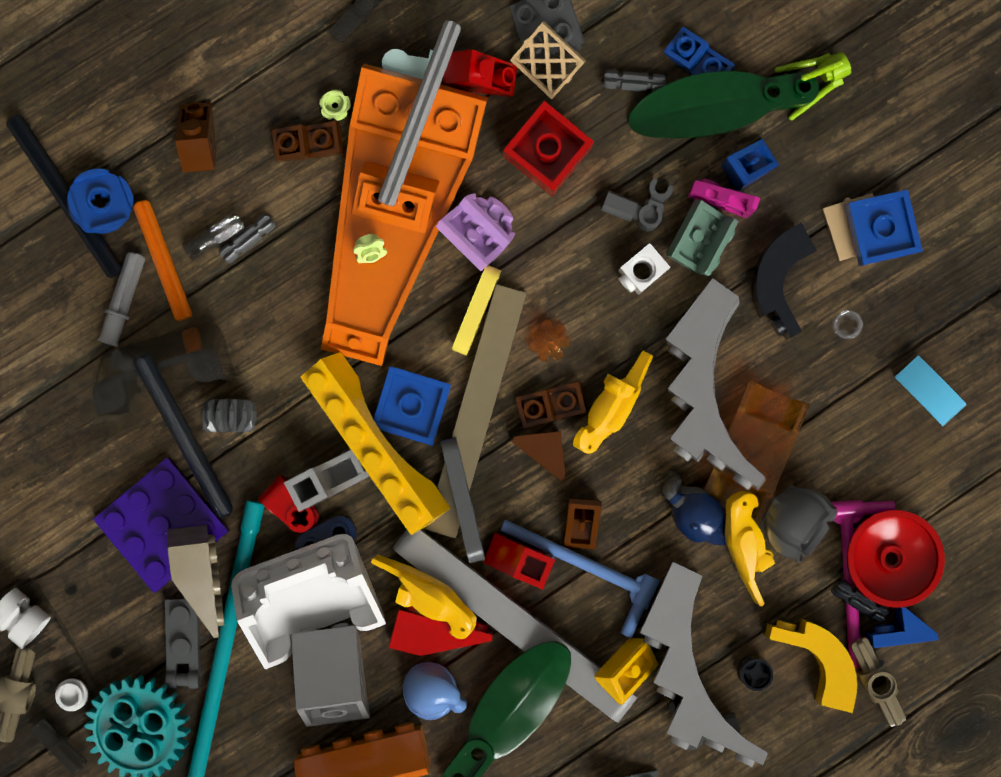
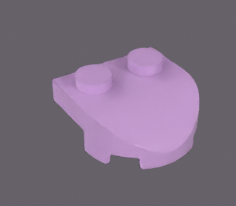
[435,193,515,271]

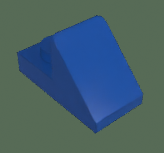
[866,607,939,648]

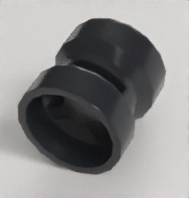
[737,655,773,691]

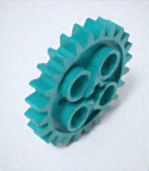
[84,675,191,777]

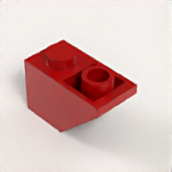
[442,49,517,97]
[483,533,555,590]

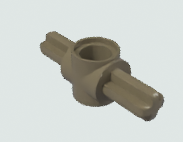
[850,637,906,727]
[0,647,36,743]

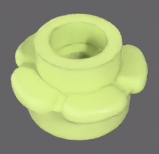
[319,89,351,121]

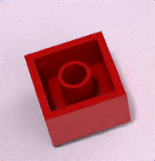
[503,101,594,197]

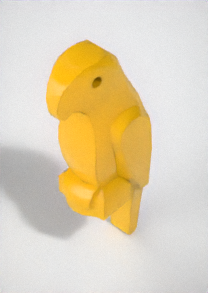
[573,351,653,454]
[725,491,775,607]
[371,554,477,639]

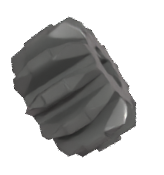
[201,399,257,432]

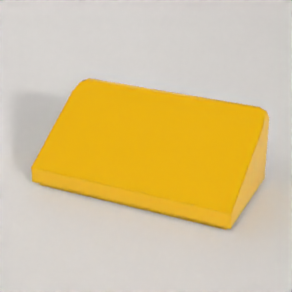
[594,638,659,705]

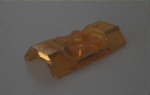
[704,380,810,524]

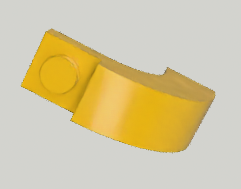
[764,618,857,713]

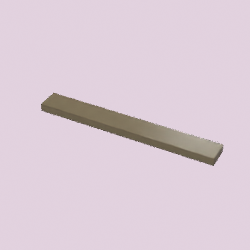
[425,284,527,538]

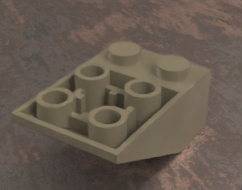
[168,525,224,638]

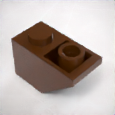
[175,102,216,173]

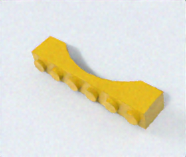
[300,352,451,535]

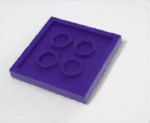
[93,458,230,593]

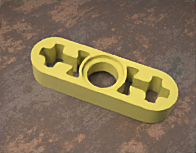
[452,265,501,356]

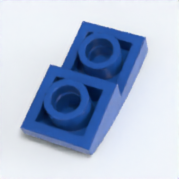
[664,27,735,75]

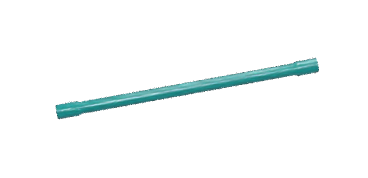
[188,500,265,777]

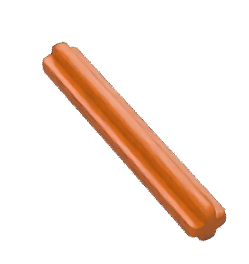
[133,200,192,321]

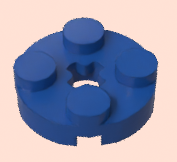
[67,169,133,234]

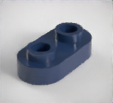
[295,516,357,550]

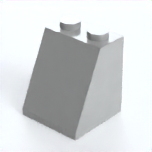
[291,623,370,727]

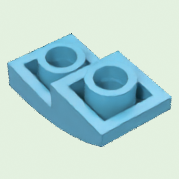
[895,355,967,426]

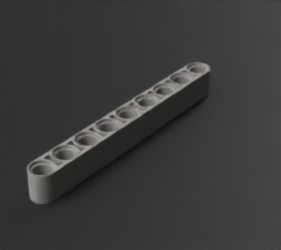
[392,529,638,723]

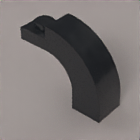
[752,223,817,340]

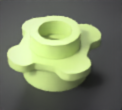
[353,234,387,263]

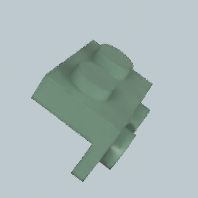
[666,199,739,276]

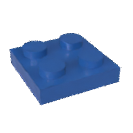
[844,189,923,266]
[373,366,451,446]

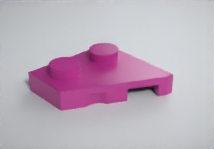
[688,179,760,219]

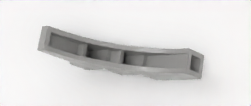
[666,278,766,491]
[639,562,768,767]

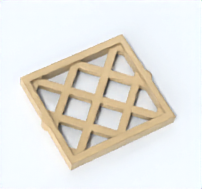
[510,21,586,99]

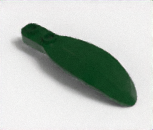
[629,71,819,138]
[442,641,571,777]

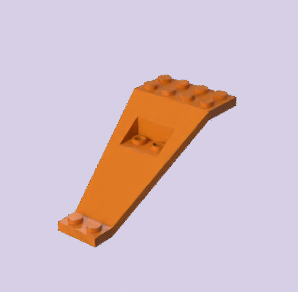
[321,64,488,366]

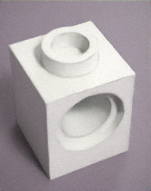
[618,243,670,295]

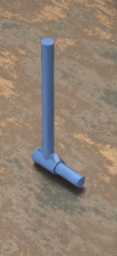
[500,520,660,638]

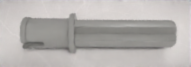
[97,252,145,347]

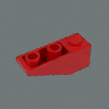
[389,606,493,656]

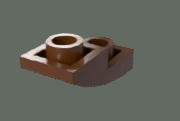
[272,121,344,162]
[516,381,589,429]

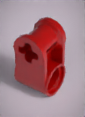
[258,474,320,533]

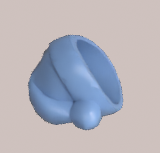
[403,662,467,720]

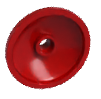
[846,510,945,608]

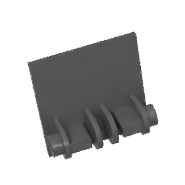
[510,0,585,66]

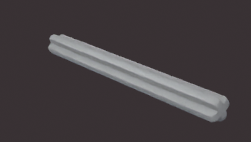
[378,20,461,206]

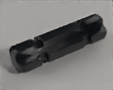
[831,579,889,622]

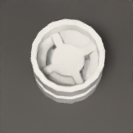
[0,588,51,649]

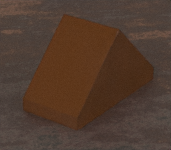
[511,431,566,482]
[564,497,602,549]

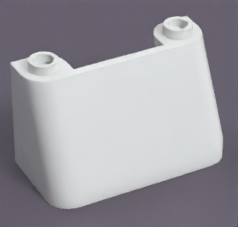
[231,534,386,669]

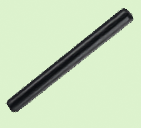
[6,115,122,278]
[133,352,233,518]

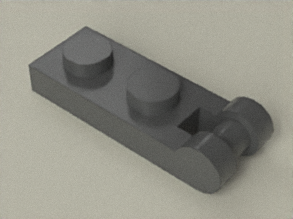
[165,598,201,690]

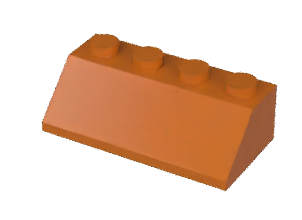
[294,722,431,777]

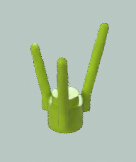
[774,52,851,120]

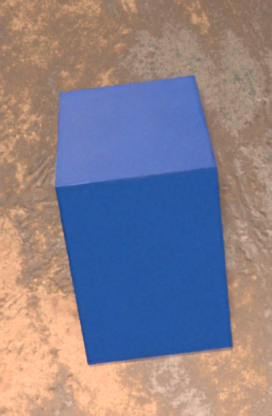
[721,139,779,191]

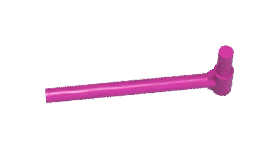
[831,500,895,668]

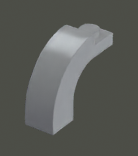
[284,433,385,512]

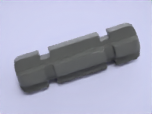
[603,70,666,92]
[219,213,276,263]

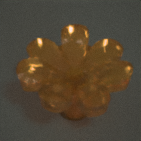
[529,320,570,362]

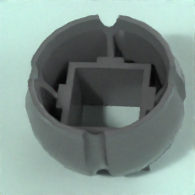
[759,485,838,563]

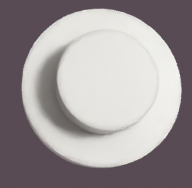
[55,678,88,711]

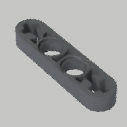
[440,437,485,563]

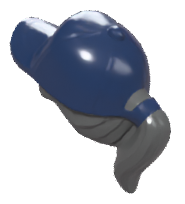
[662,470,726,546]

